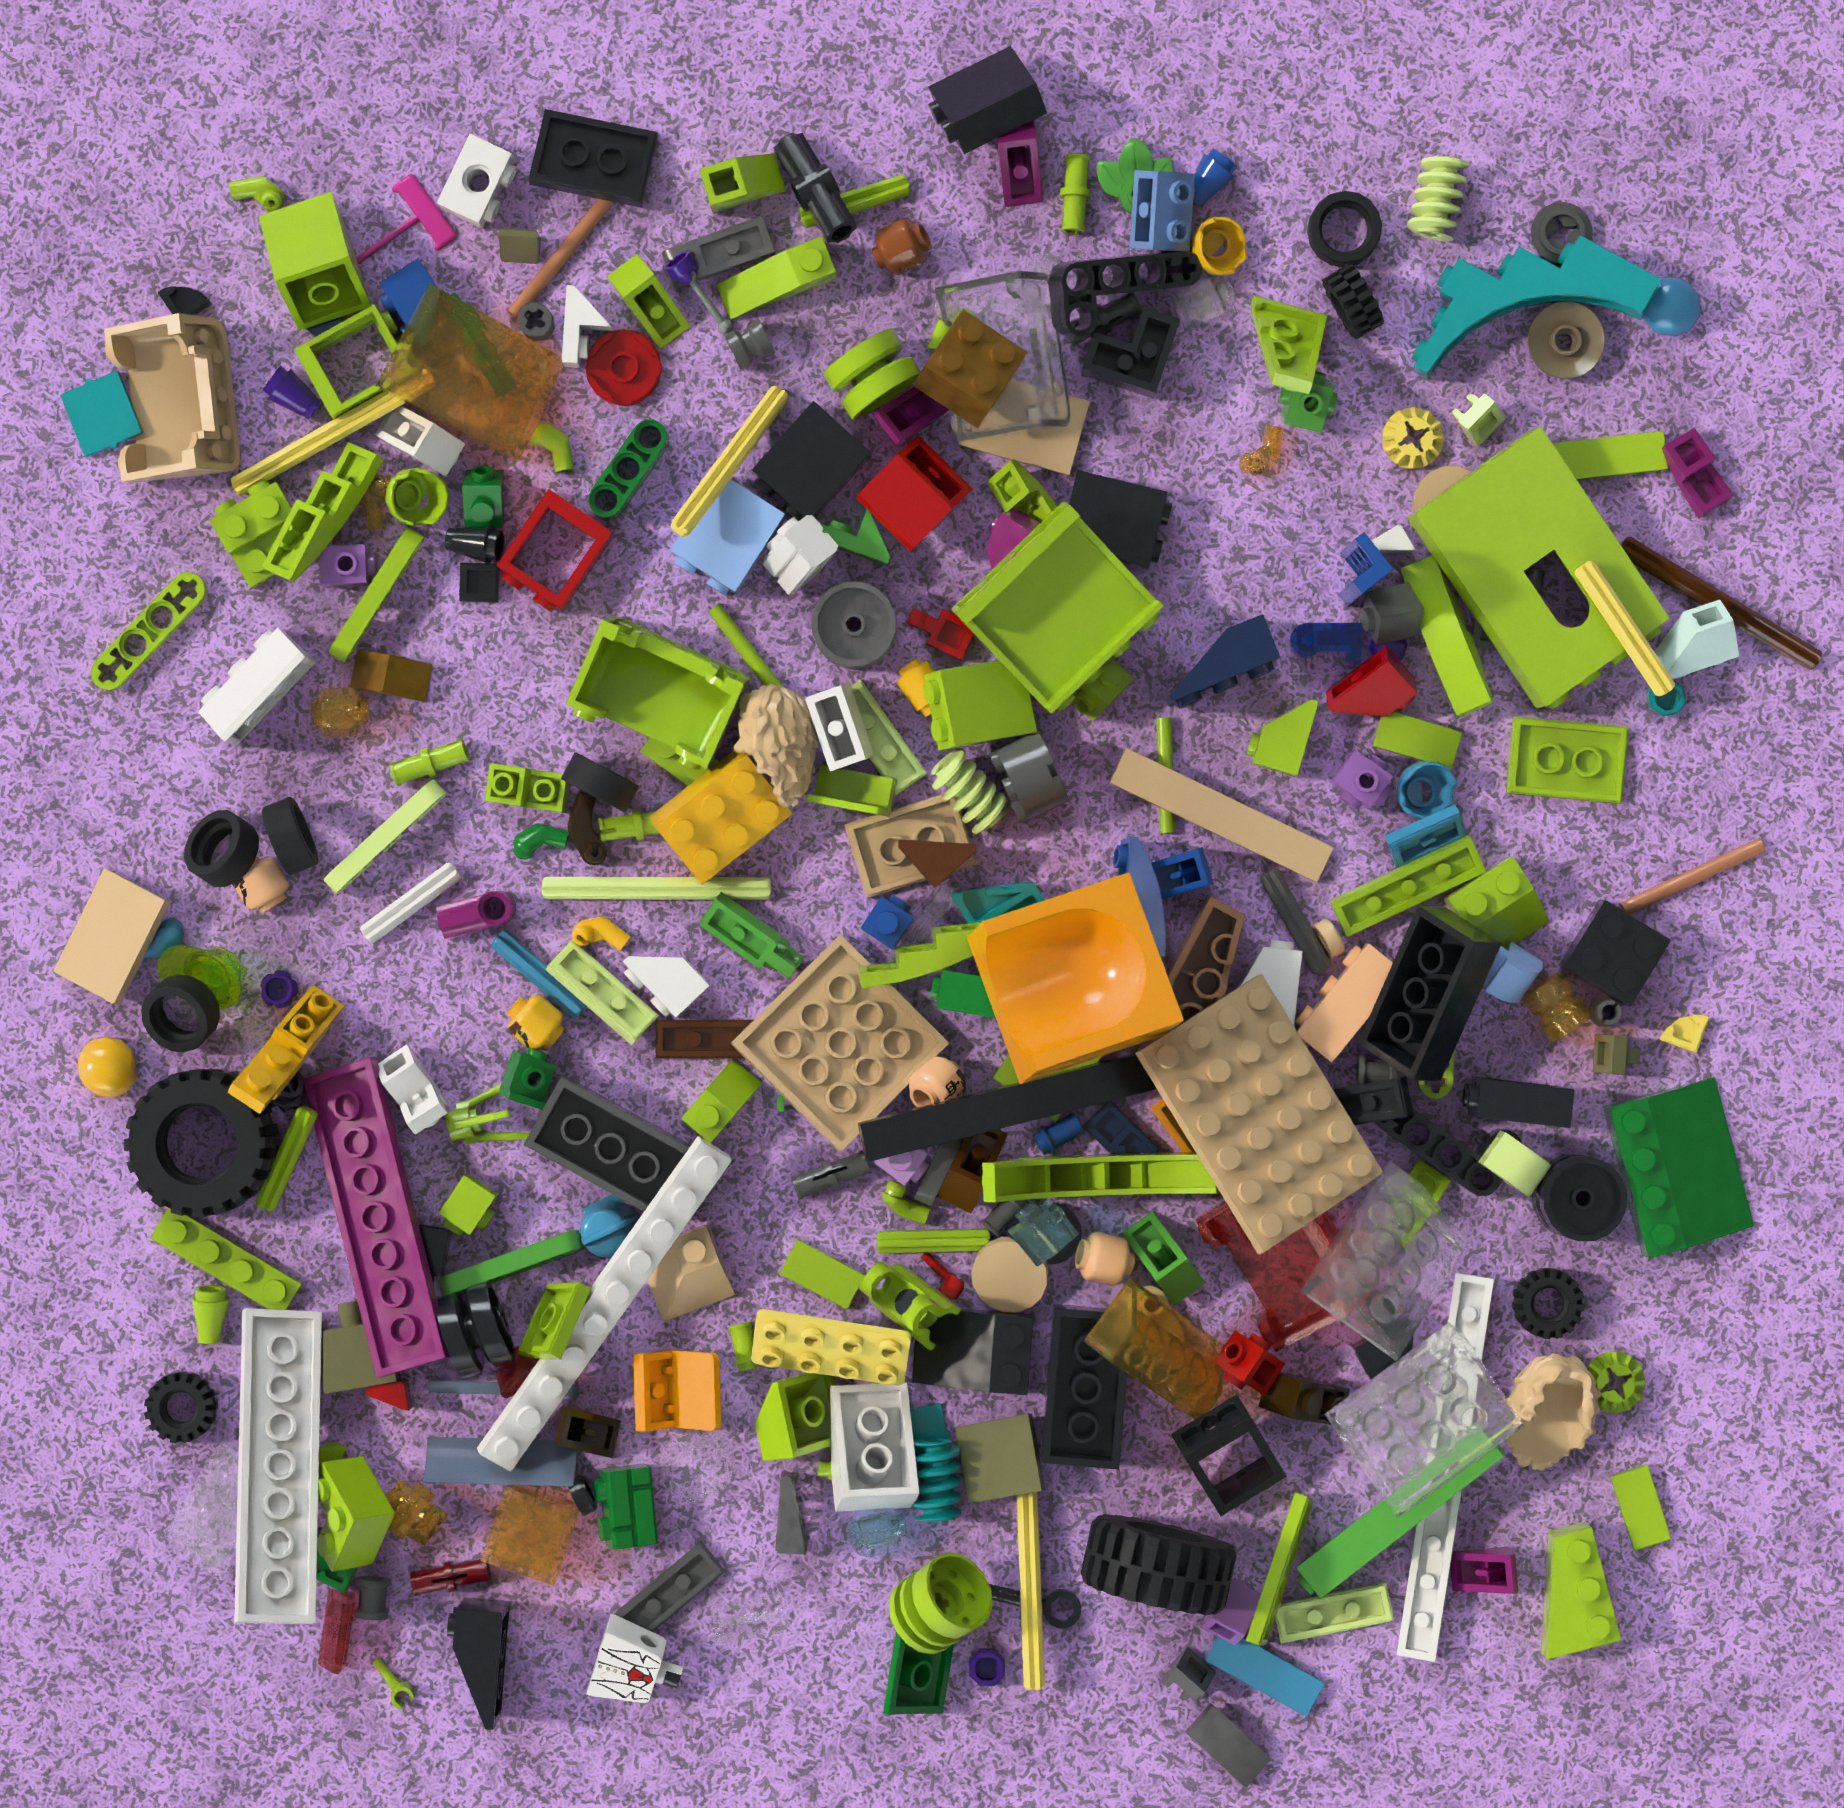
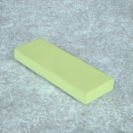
[851,679,927,796]
[545,940,659,1045]
[1275,1581,1394,1644]

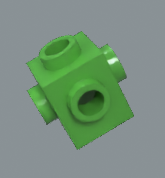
[1279,370,1338,433]

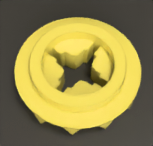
[1382,407,1445,469]

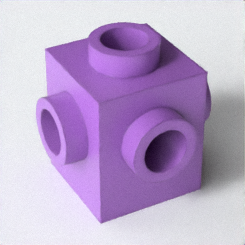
[1329,749,1393,810]

